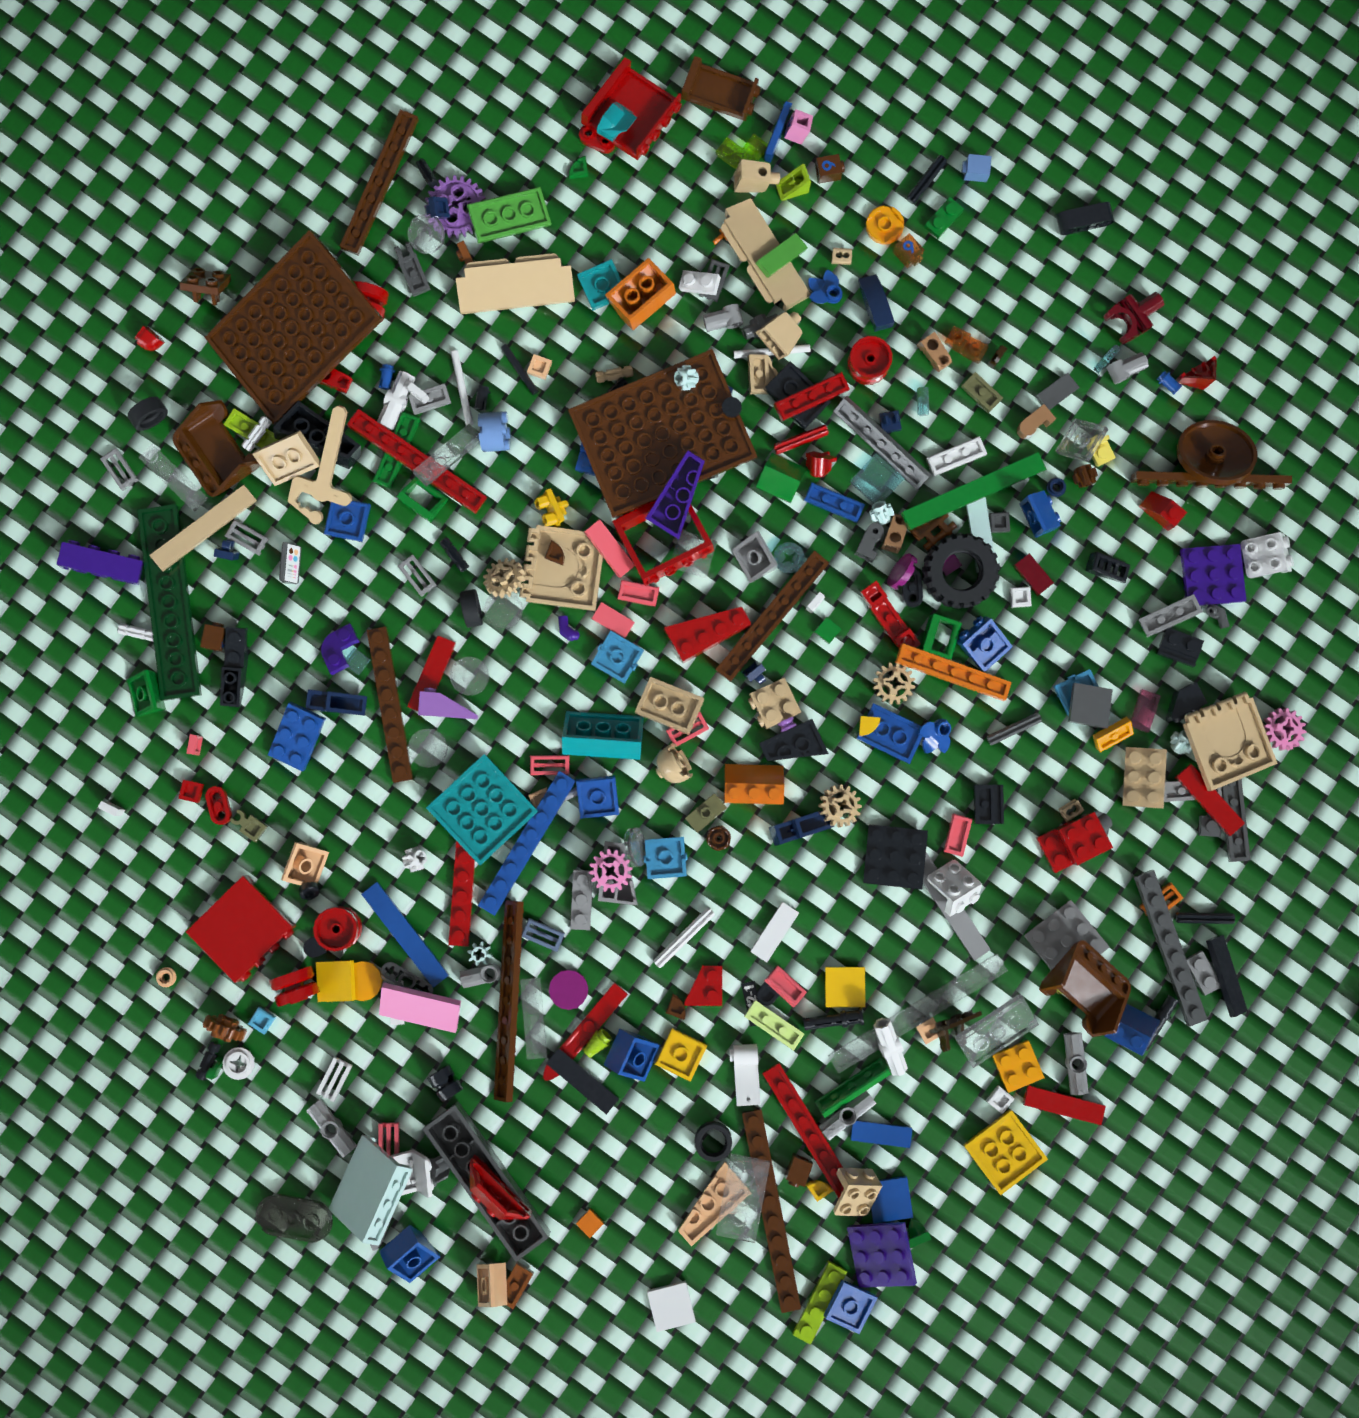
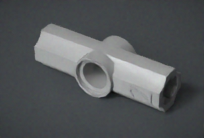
[1064,1032,1089,1095]
[818,1091,876,1140]
[306,1099,357,1158]

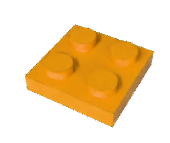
[991,1040,1045,1093]

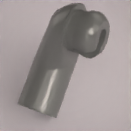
[1206,604,1230,629]

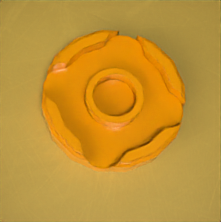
[866,206,904,245]
[354,961,383,1001]

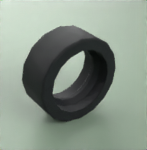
[128,397,168,431]
[460,589,483,628]
[694,1121,732,1162]

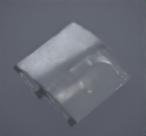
[672,531,718,578]

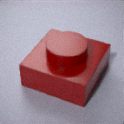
[178,780,204,803]

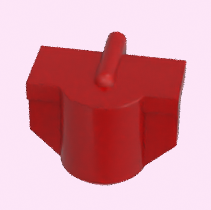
[806,451,837,477]

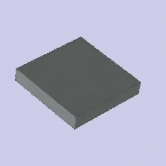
[1068,683,1113,728]

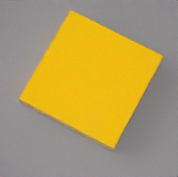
[316,960,356,1002]
[825,967,865,1007]
[655,1028,707,1082]

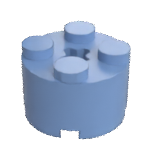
[478,411,511,452]

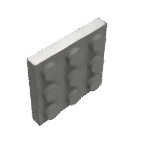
[1024,900,1109,970]

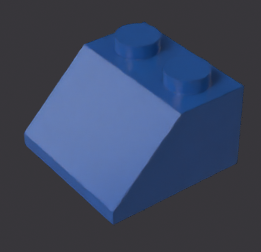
[1019,491,1061,538]
[1105,1003,1160,1056]
[604,1028,661,1082]
[379,1225,440,1283]

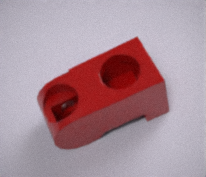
[319,369,353,394]

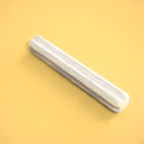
[653,907,715,968]

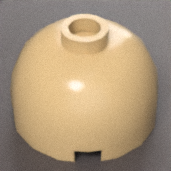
[656,743,693,783]

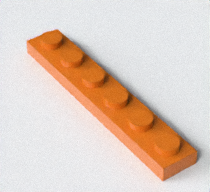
[895,643,1012,701]

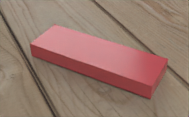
[584,519,634,578]

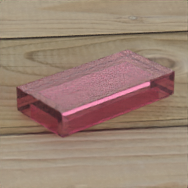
[1131,689,1161,733]

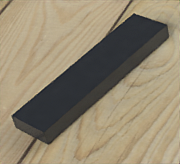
[1206,935,1248,1017]
[546,1047,619,1115]

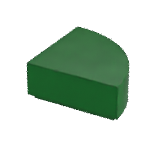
[569,156,588,179]
[205,1056,224,1080]

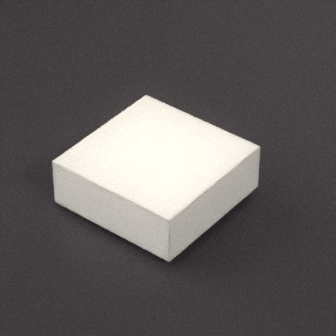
[407,382,429,404]
[1009,587,1032,608]
[806,592,825,613]
[98,801,125,816]
[986,1085,1014,1114]

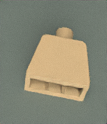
[734,159,780,193]
[755,312,802,360]

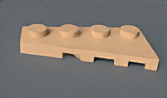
[678,1161,751,1246]

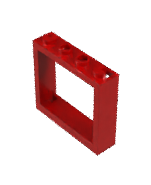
[612,500,714,586]

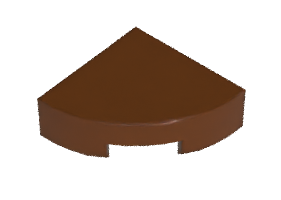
[545,540,565,566]
[666,994,685,1020]

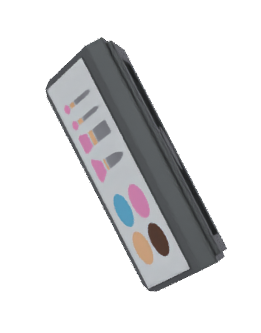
[279,542,302,584]

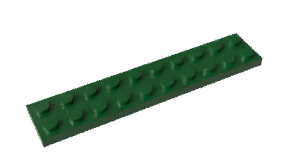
[137,504,202,701]

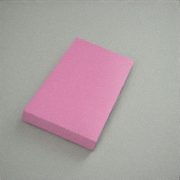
[379,983,461,1033]

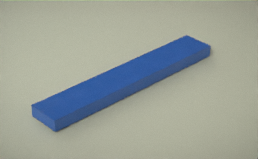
[361,882,450,988]

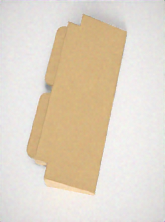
[721,198,811,312]
[456,253,575,314]

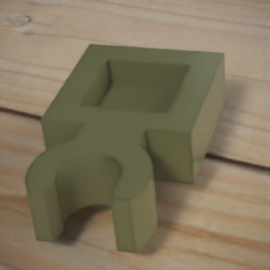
[230,810,268,842]

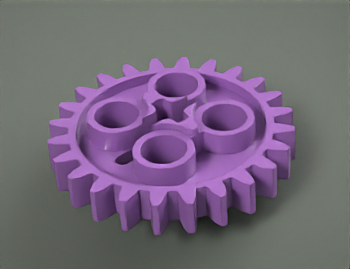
[424,175,486,239]

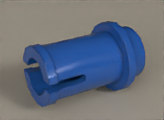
[378,364,395,390]
[1157,371,1182,395]

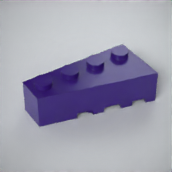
[645,451,705,539]
[56,540,144,585]

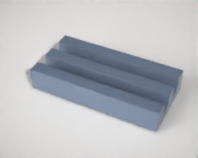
[522,918,565,952]

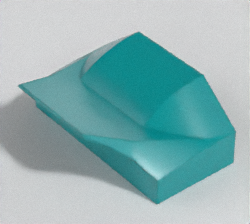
[597,102,637,142]

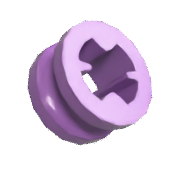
[777,717,797,733]

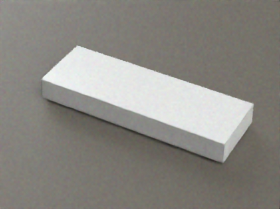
[926,436,987,477]
[750,902,799,962]

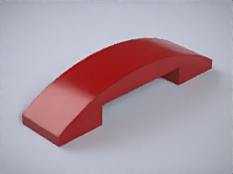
[860,580,921,649]

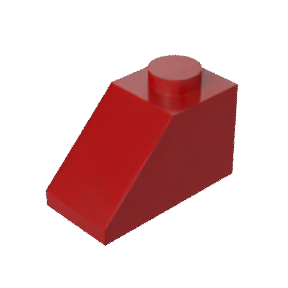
[1138,491,1187,531]

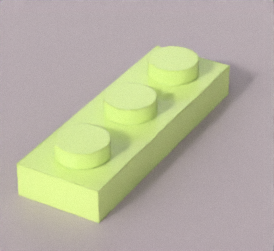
[744,1000,804,1051]

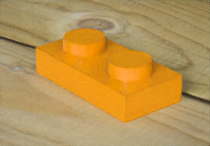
[1093,717,1134,752]

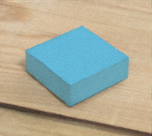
[248,1007,276,1034]

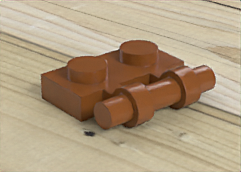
[907,514,957,552]

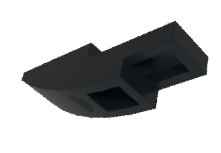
[220,626,249,707]

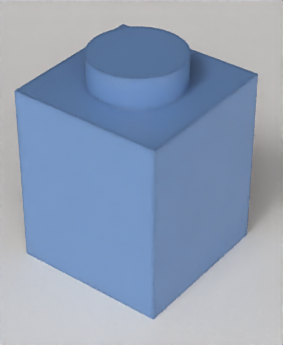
[961,154,992,182]

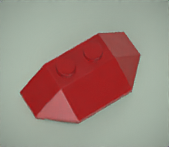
[470,1155,533,1220]

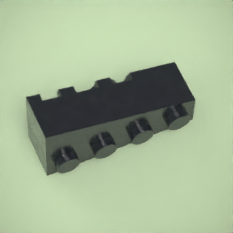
[273,401,361,469]

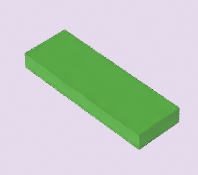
[755,233,808,278]

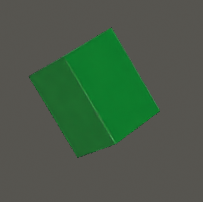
[756,453,807,504]
[127,670,166,717]

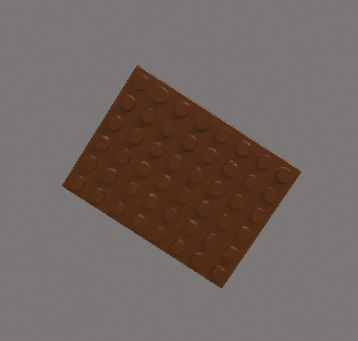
[205,230,384,425]
[568,349,757,518]

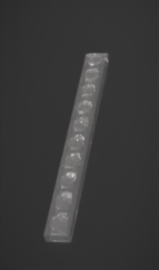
[828,954,1008,1074]

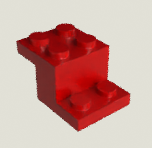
[1036,812,1113,873]

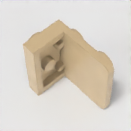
[833,1168,882,1216]

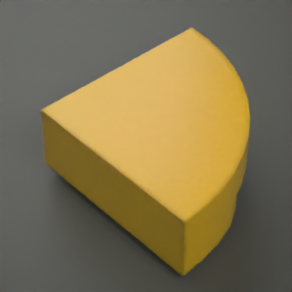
[859,716,880,736]
[806,1180,834,1202]

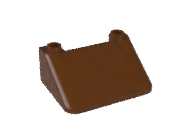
[173,400,260,497]
[1039,940,1131,1037]

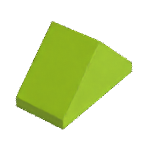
[776,164,811,201]

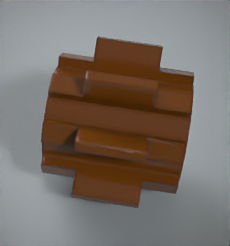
[1072,464,1098,488]

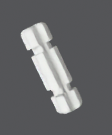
[242,416,272,452]
[117,623,154,642]

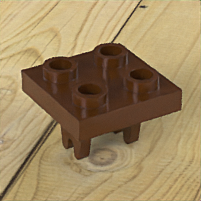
[180,268,231,305]

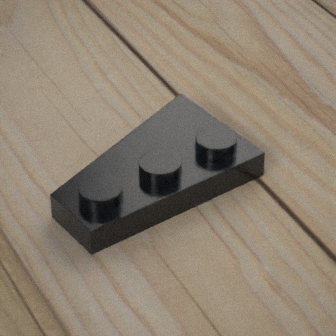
[759,719,829,761]

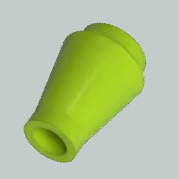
[583,1029,612,1058]

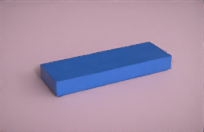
[764,101,792,163]
[804,482,865,523]
[850,1120,913,1148]

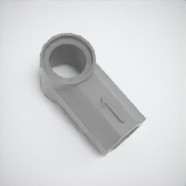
[703,304,743,332]
[1106,352,1149,385]
[460,963,501,988]

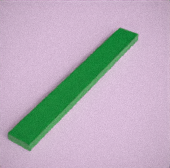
[901,452,1047,531]

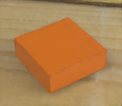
[576,1208,604,1238]

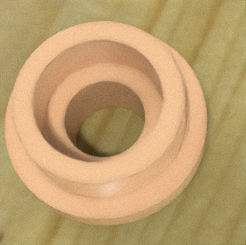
[156,967,177,987]

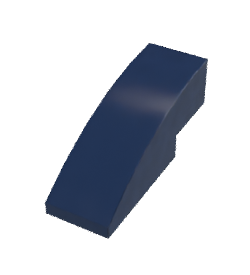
[858,274,895,332]
[305,690,367,716]
[769,810,835,846]

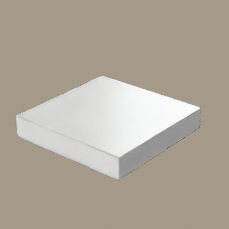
[647,1281,696,1332]

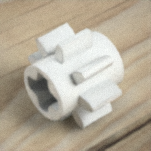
[402,846,427,872]

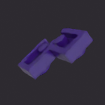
[321,623,360,675]

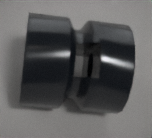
[427,1064,463,1102]

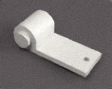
[729,1044,761,1106]

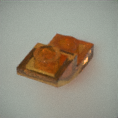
[944,326,988,364]

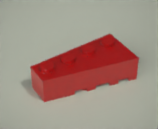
[664,607,751,663]

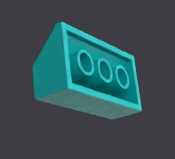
[562,711,644,760]

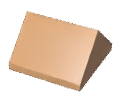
[281,842,329,885]
[477,1262,507,1307]

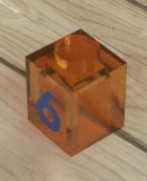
[893,233,925,269]

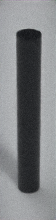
[501,344,539,395]

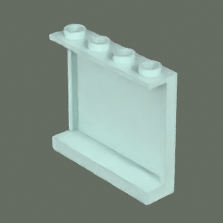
[329,1135,413,1246]

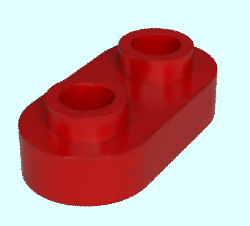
[579,125,615,154]
[205,786,232,825]

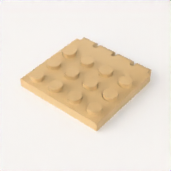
[519,525,603,611]
[1183,692,1278,791]

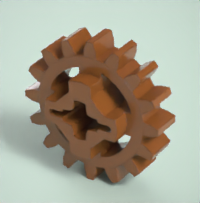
[203,1014,247,1042]

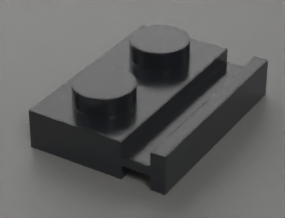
[1156,628,1204,668]
[973,785,1004,824]

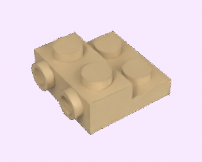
[748,677,801,730]

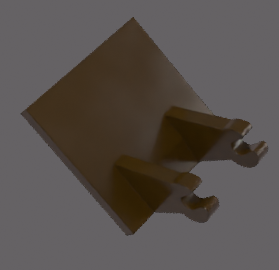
[929,1010,982,1052]

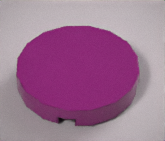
[887,553,917,590]
[549,969,589,1010]

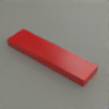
[773,372,850,422]
[407,636,456,711]
[1175,764,1245,836]
[1023,1085,1106,1125]

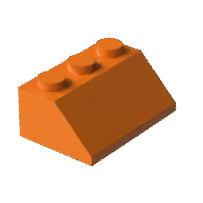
[605,258,676,330]
[724,764,784,805]

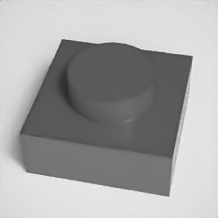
[1198,816,1221,837]

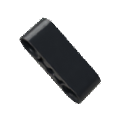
[1056,202,1115,235]

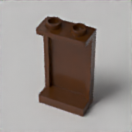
[682,56,761,121]

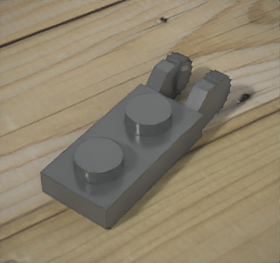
[394,242,431,297]

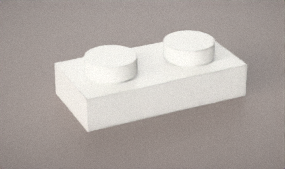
[679,270,721,295]

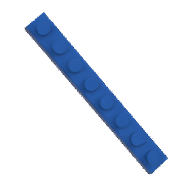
[478,771,576,916]

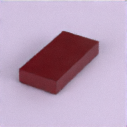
[1014,553,1054,596]

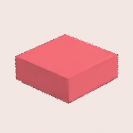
[186,734,203,755]

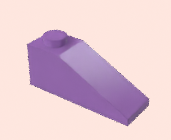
[418,688,478,719]

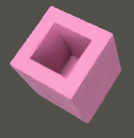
[784,109,813,144]

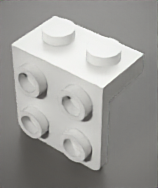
[1241,532,1294,578]
[927,860,982,916]
[391,1149,434,1198]

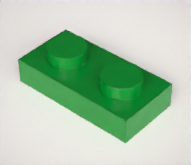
[924,197,964,239]

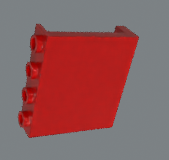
[581,57,682,161]
[186,875,297,983]

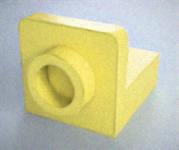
[1087,435,1116,467]

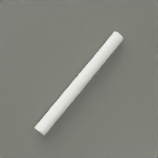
[733,344,810,359]
[451,350,474,426]

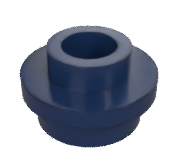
[1046,478,1066,497]

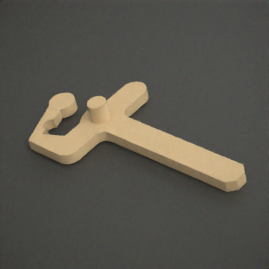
[288,405,352,524]

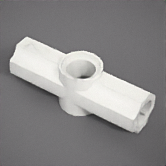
[377,371,415,431]
[873,1018,908,1076]

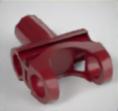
[1103,292,1164,344]

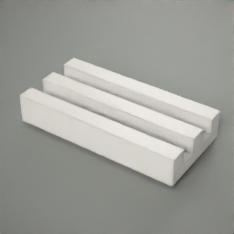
[316,1056,353,1102]

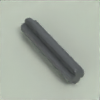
[987,713,1042,745]

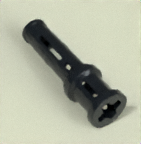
[803,1007,864,1031]

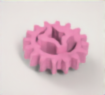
[1263,708,1307,751]
[589,849,633,893]

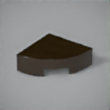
[988,345,1008,369]

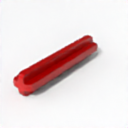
[774,425,829,454]

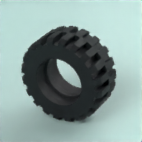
[922,533,1000,608]

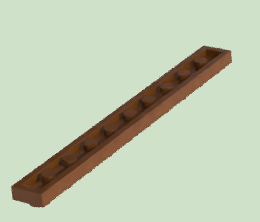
[494,900,524,1102]
[742,1108,801,1313]

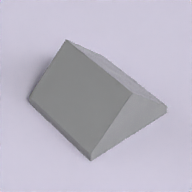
[732,531,778,583]

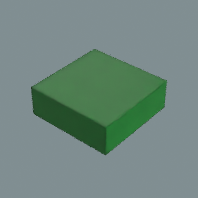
[814,617,841,644]

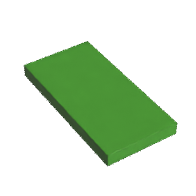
[467,187,551,244]

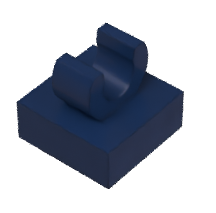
[425,196,450,219]
[879,410,901,433]
[214,540,240,561]
[742,660,766,685]

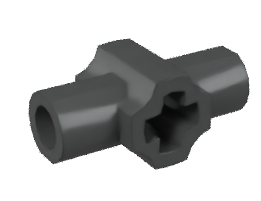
[741,314,778,340]

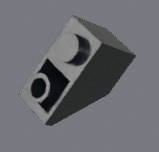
[1165,682,1207,723]

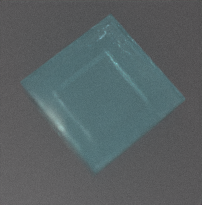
[346,648,370,675]

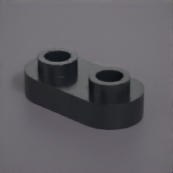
[902,569,923,608]

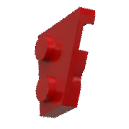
[684,965,722,1006]

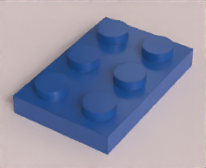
[268,702,326,772]
[856,703,922,764]

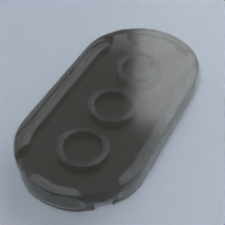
[256,1194,333,1243]

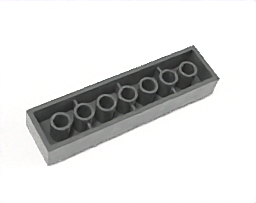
[423,1101,551,1262]

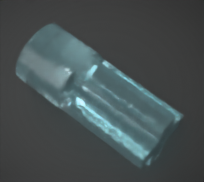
[917,387,929,416]

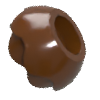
[707,826,731,851]

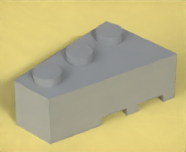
[598,841,638,905]

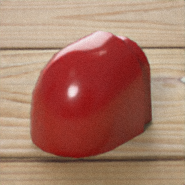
[135,326,165,351]

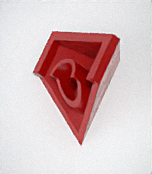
[1176,356,1217,390]

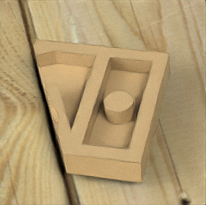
[748,354,778,394]

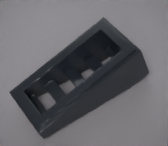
[1085,552,1130,583]

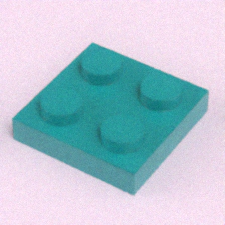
[577,259,622,311]

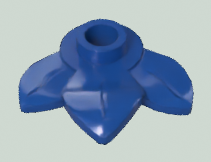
[808,270,842,304]
[918,719,951,753]

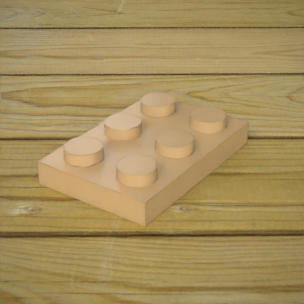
[253,430,321,486]
[635,677,704,735]
[1122,747,1167,809]

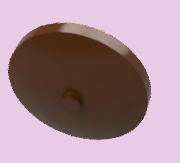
[1177,420,1258,485]

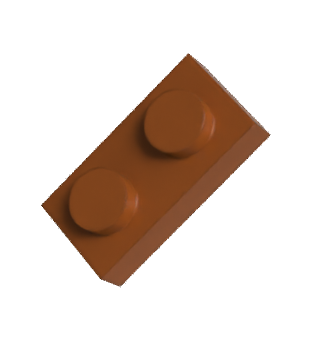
[456,240,473,269]
[506,1262,534,1309]

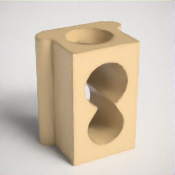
[831,248,852,265]
[1058,799,1084,822]

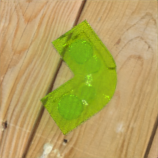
[716,134,768,169]

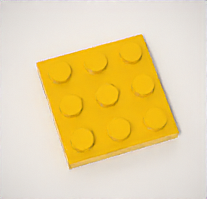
[963,1109,1048,1195]

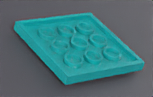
[426,754,538,866]

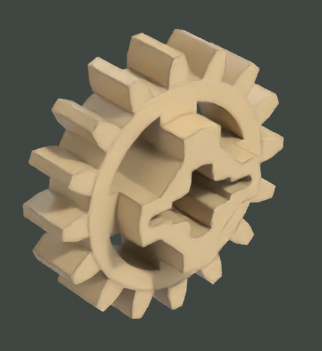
[483,558,526,598]
[873,663,916,705]
[818,784,862,828]

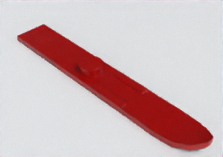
[543,983,628,1081]

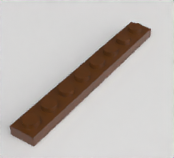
[340,109,419,256]
[1131,471,1292,490]
[715,551,829,682]
[367,627,414,783]

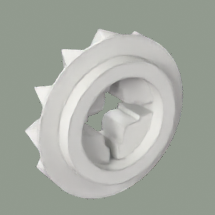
[223,1047,255,1080]

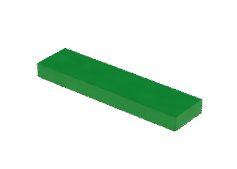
[373,411,421,489]
[814,1058,891,1118]

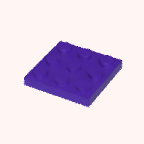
[1180,544,1246,606]
[847,1222,917,1288]

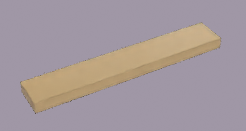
[149,485,257,571]

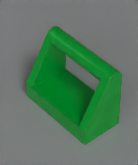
[397,475,449,523]
[919,614,962,660]

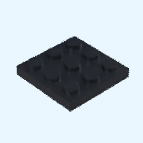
[863,824,928,890]

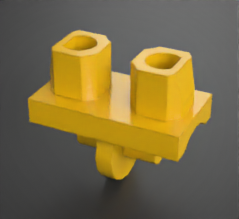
[534,489,569,528]

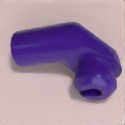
[558,616,580,641]

